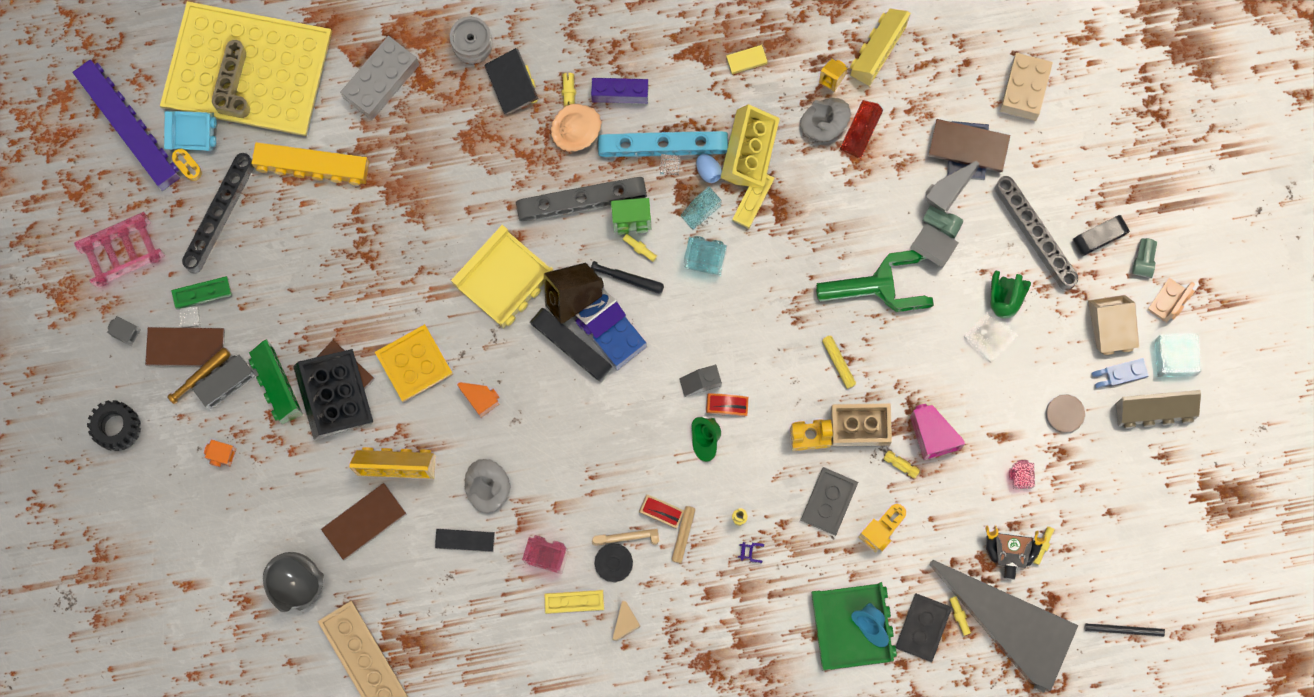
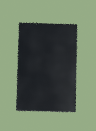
[484,48,539,115]
[895,593,952,663]

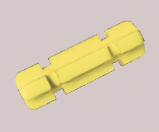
[884,451,920,478]

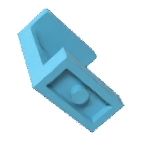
[164,111,217,151]

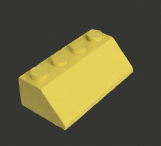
[850,8,911,86]
[721,104,780,188]

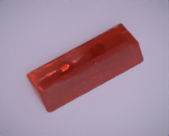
[840,100,883,158]

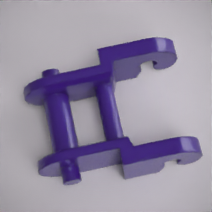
[737,542,765,563]

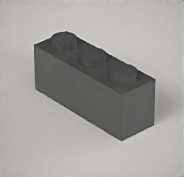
[192,355,256,410]

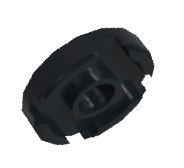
[594,543,633,583]

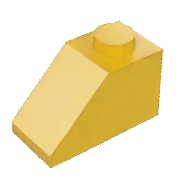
[819,59,848,92]

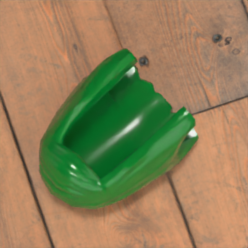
[990,270,1031,319]

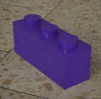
[591,78,649,104]

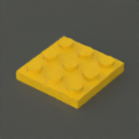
[375,324,453,402]

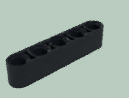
[530,308,612,382]

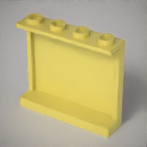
[451,225,554,329]

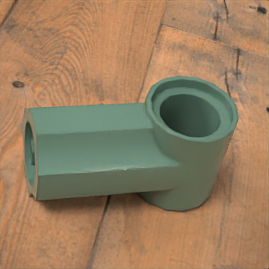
[922,206,964,238]
[1132,238,1157,278]

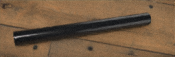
[1085,623,1165,637]

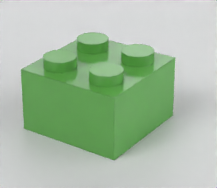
[611,198,652,235]

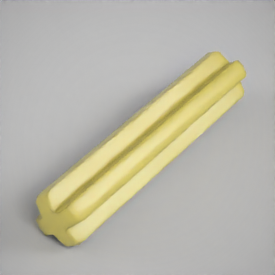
[822,335,856,389]

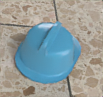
[851,603,889,647]

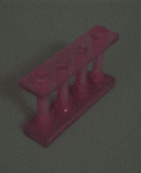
[74,212,165,287]

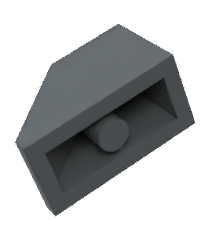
[679,364,722,397]

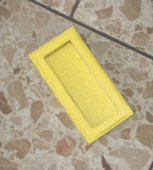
[726,45,768,74]

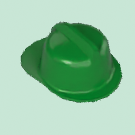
[691,417,721,462]

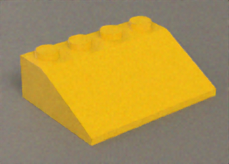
[349,447,436,479]

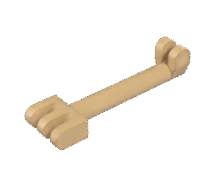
[592,529,659,546]

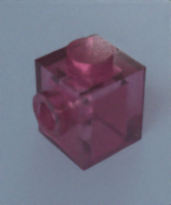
[1009,460,1035,489]

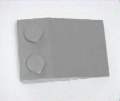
[925,161,979,213]

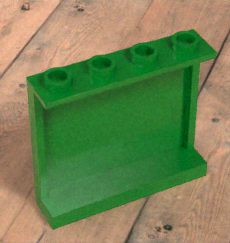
[811,582,897,671]

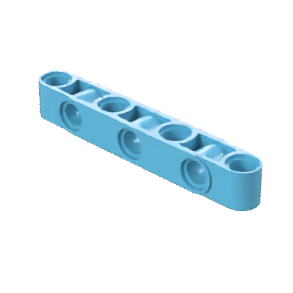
[598,131,728,157]

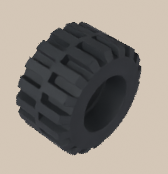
[87,400,141,451]

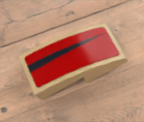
[639,494,684,529]

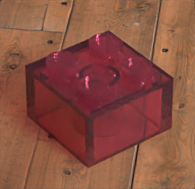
[522,535,569,574]

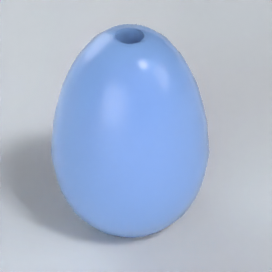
[696,154,722,183]

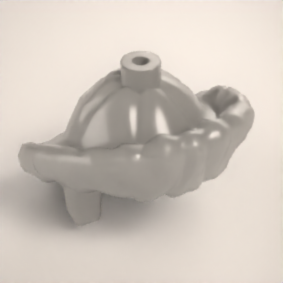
[800,97,851,141]
[464,459,511,513]

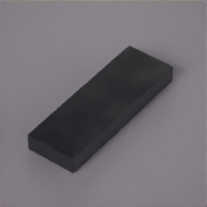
[435,529,495,552]

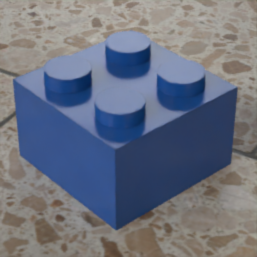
[593,317,647,370]

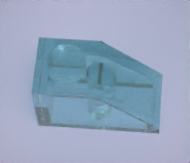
[680,187,722,230]

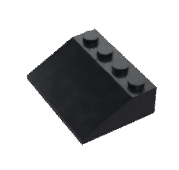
[293,349,374,440]

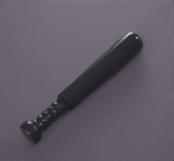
[591,261,664,294]

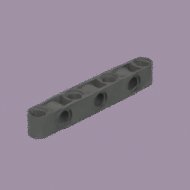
[516,177,647,221]

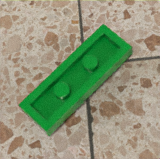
[171,276,232,310]

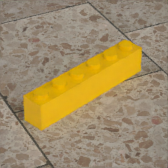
[251,142,369,186]

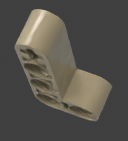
[212,40,250,118]

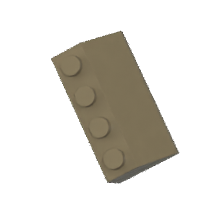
[1115,390,1201,429]

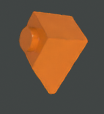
[457,382,500,418]

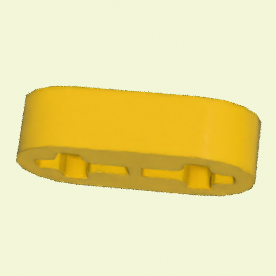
[172,149,202,181]

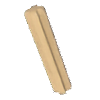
[672,506,695,563]

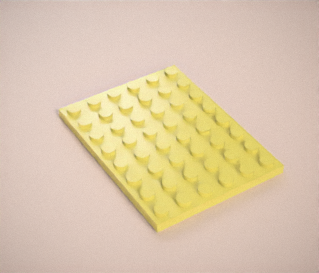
[160,1,332,136]

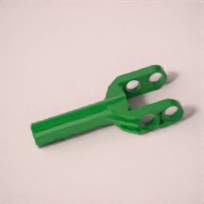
[816,250,934,312]

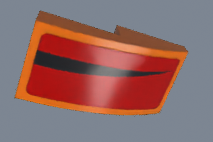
[706,393,749,417]

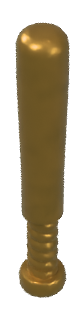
[167,348,231,404]

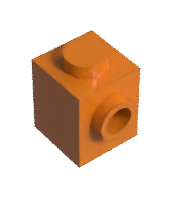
[204,439,237,467]

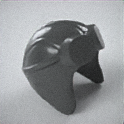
[263,552,324,612]

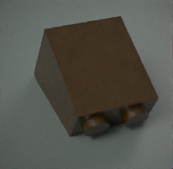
[544,262,604,324]

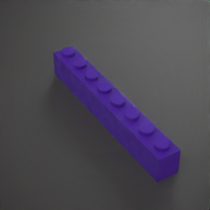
[72,59,180,191]

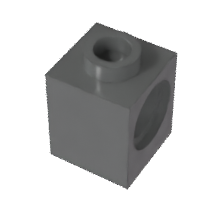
[107,316,140,346]

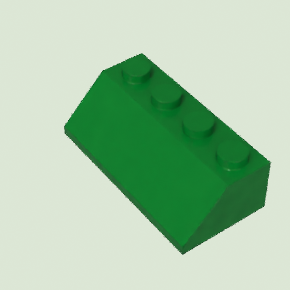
[248,339,303,424]

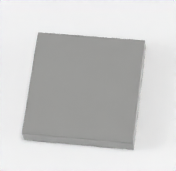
[910,223,959,268]

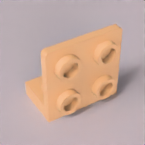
[1147,278,1195,323]

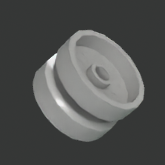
[449,16,493,64]

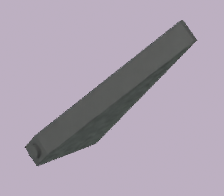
[930,560,1079,693]

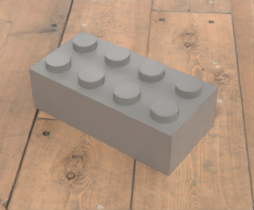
[340,36,420,120]

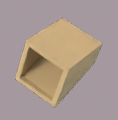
[1088,295,1139,355]

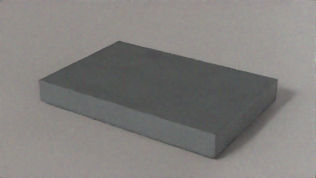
[800,467,859,536]

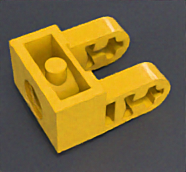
[790,419,833,451]
[858,504,906,553]

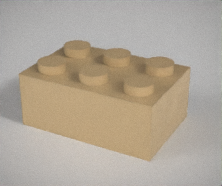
[1000,53,1053,121]
[831,403,892,446]

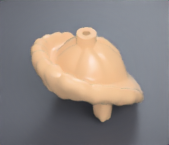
[551,104,602,152]

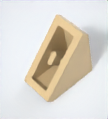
[613,601,640,641]

